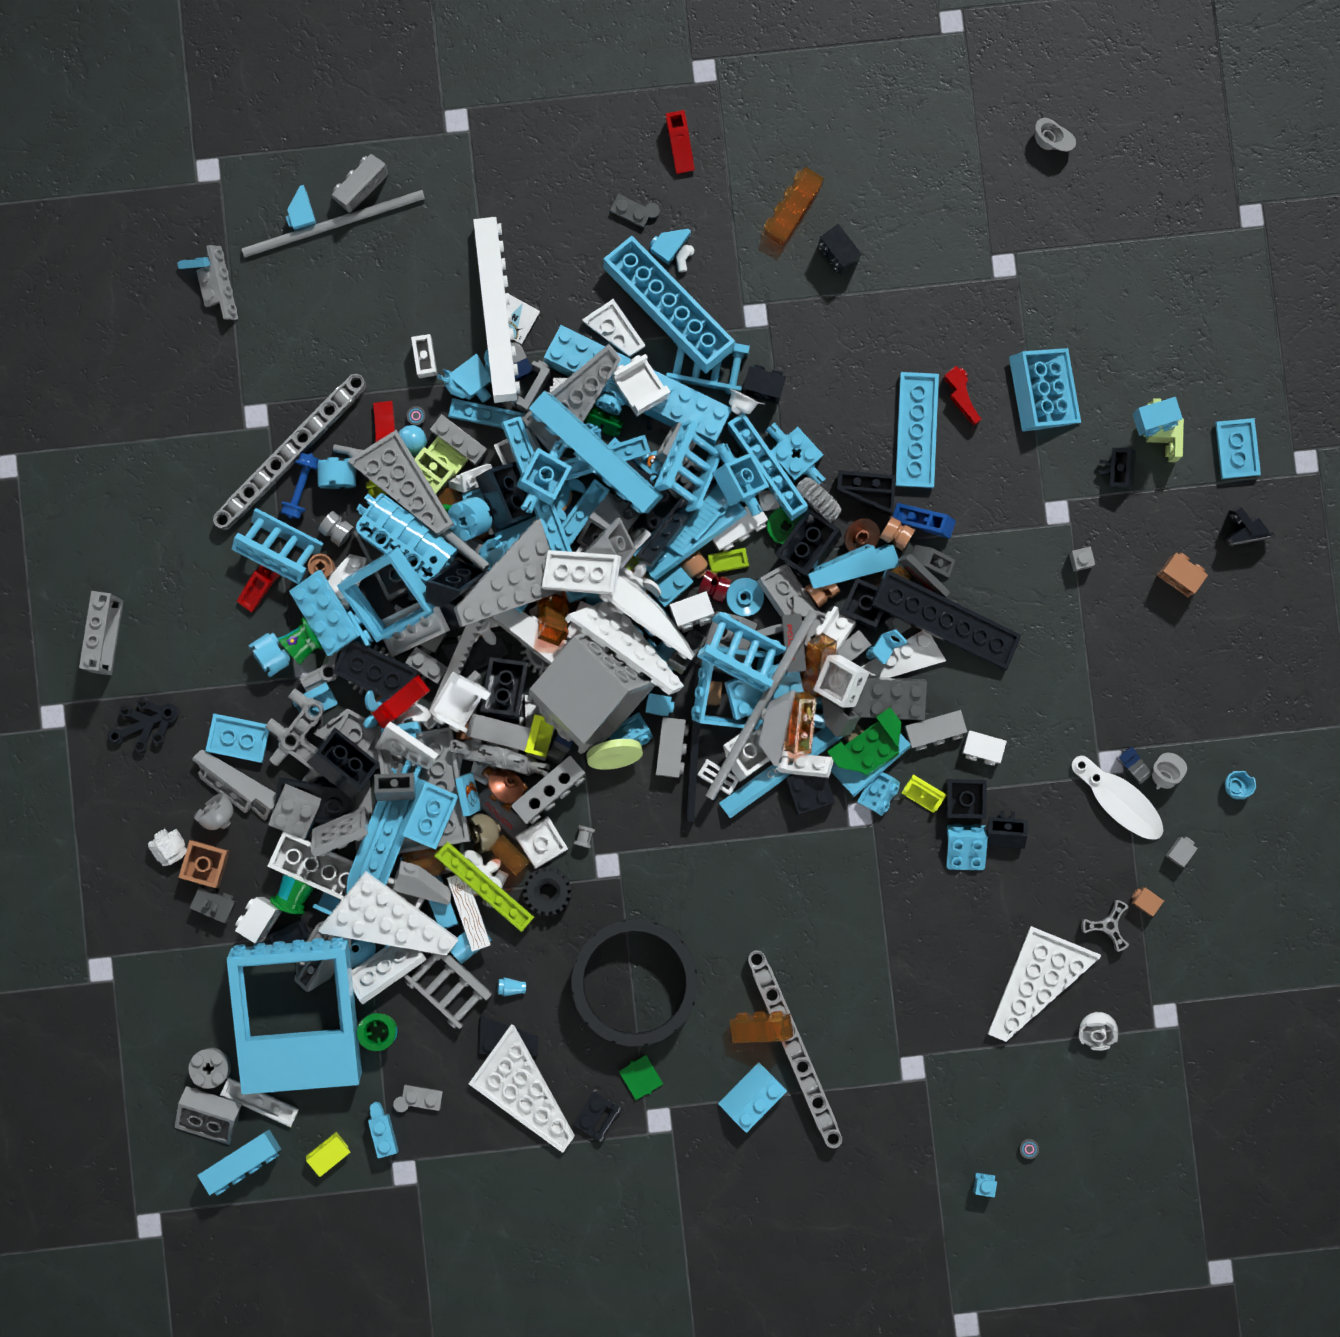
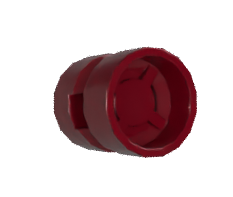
[698,569,732,603]

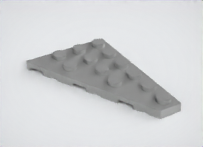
[454,519,562,627]

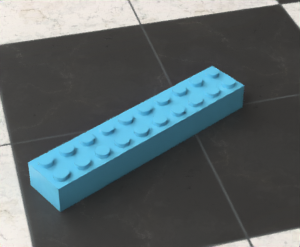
[543,325,732,446]

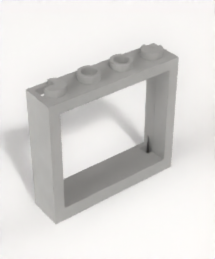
[79,591,124,676]

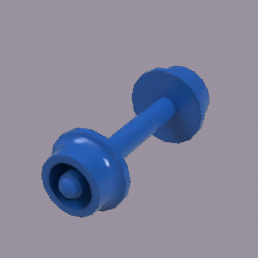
[281,453,320,519]

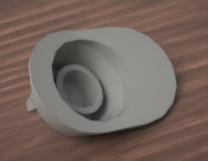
[1035,118,1076,152]
[1152,753,1187,789]

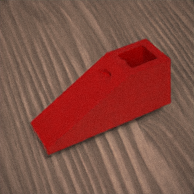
[666,110,695,174]

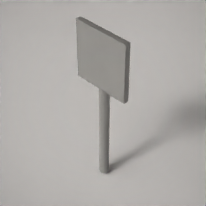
[793,595,826,618]

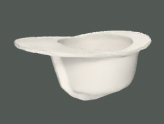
[729,389,766,415]

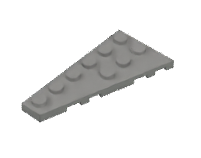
[521,344,621,460]
[347,430,454,535]

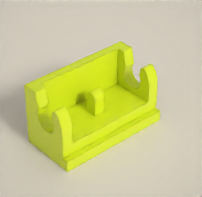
[525,714,554,758]
[901,775,946,813]
[306,1132,350,1177]

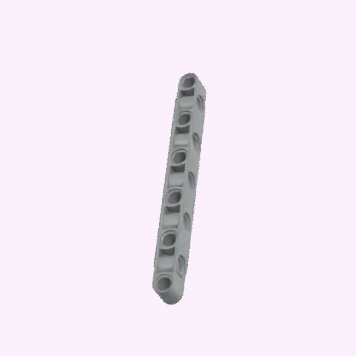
[213,374,366,530]
[748,950,842,1148]

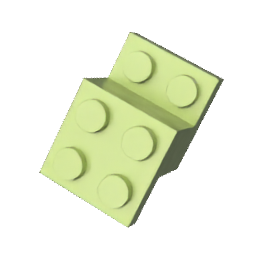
[1143,398,1184,462]
[415,437,468,495]

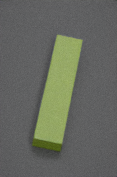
[434,841,534,932]

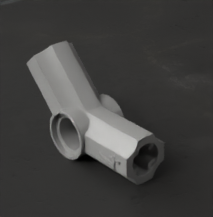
[300,647,344,692]

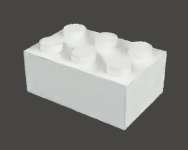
[670,591,714,633]
[235,897,282,943]

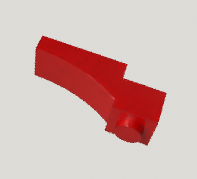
[943,365,981,426]
[373,401,396,442]
[237,565,280,612]
[372,675,430,729]

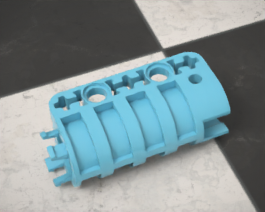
[356,493,458,584]

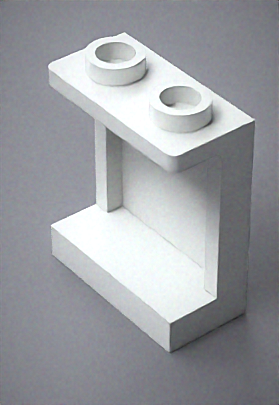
[612,354,671,416]
[429,672,490,733]

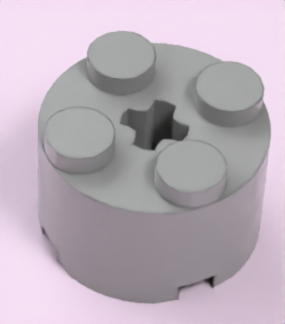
[189,1048,231,1088]

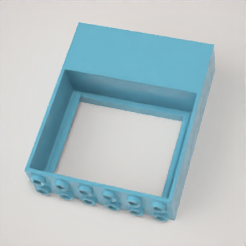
[227,937,362,1094]

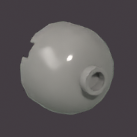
[194,793,234,830]

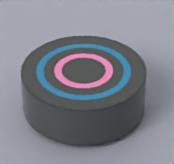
[407,406,426,426]
[1019,1139,1039,1159]

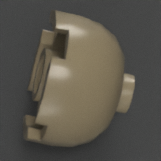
[467,814,501,854]

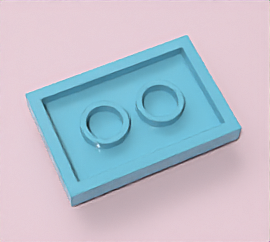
[1215,418,1261,479]
[206,714,270,763]
[400,781,459,850]

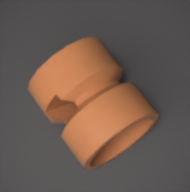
[879,517,915,551]
[308,554,336,579]
[804,583,840,608]

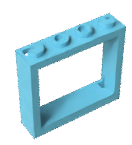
[337,547,435,642]
[691,644,775,730]

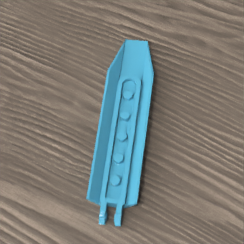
[346,760,427,894]

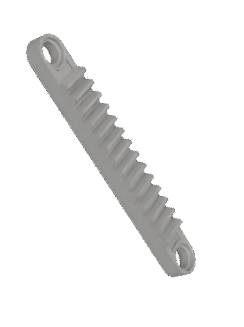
[429,619,484,716]

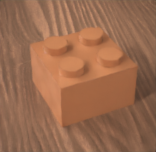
[1157,553,1208,597]
[179,840,230,888]

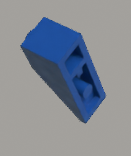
[893,503,956,539]

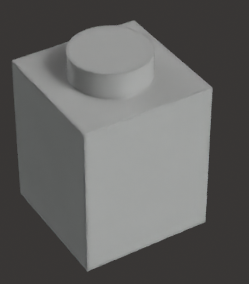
[1069,547,1095,572]
[1165,837,1197,867]

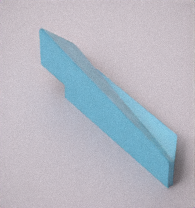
[808,544,900,589]

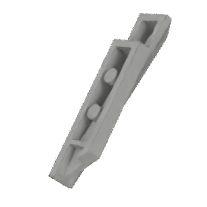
[193,750,276,821]

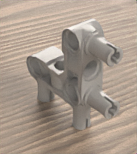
[265,688,324,783]
[449,740,550,776]

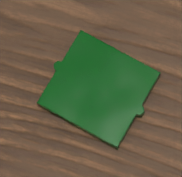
[619,1055,663,1100]

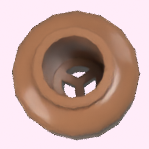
[679,551,708,579]

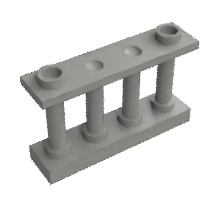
[403,953,492,1029]

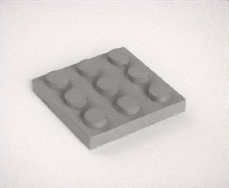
[311,806,368,857]

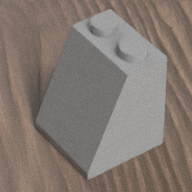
[576,492,641,548]
[584,517,636,570]

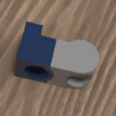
[511,342,534,382]

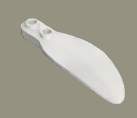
[1072,756,1163,840]

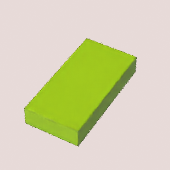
[708,548,749,573]

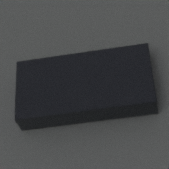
[268,918,311,945]

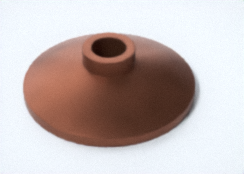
[844,519,880,551]
[488,768,524,803]

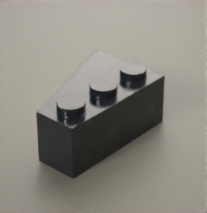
[836,470,896,516]

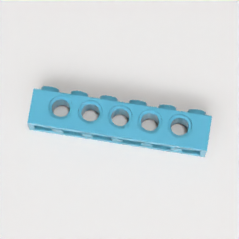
[728,413,808,521]

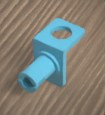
[866,630,907,664]

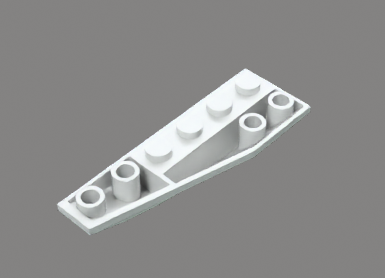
[598,572,695,660]

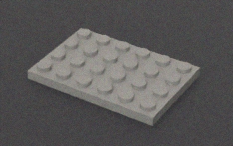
[376,727,470,854]

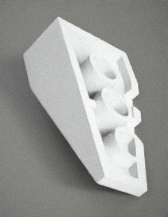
[723,720,804,782]

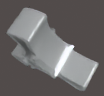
[1081,900,1129,951]

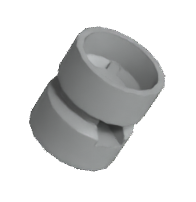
[318,511,354,547]

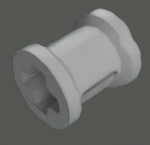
[574,825,595,848]

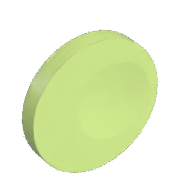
[586,739,643,769]

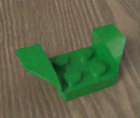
[827,707,901,776]

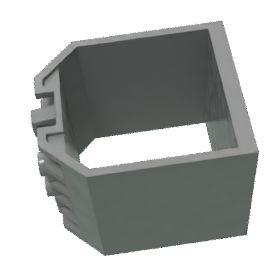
[527,633,655,754]

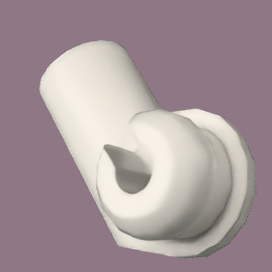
[676,245,694,272]

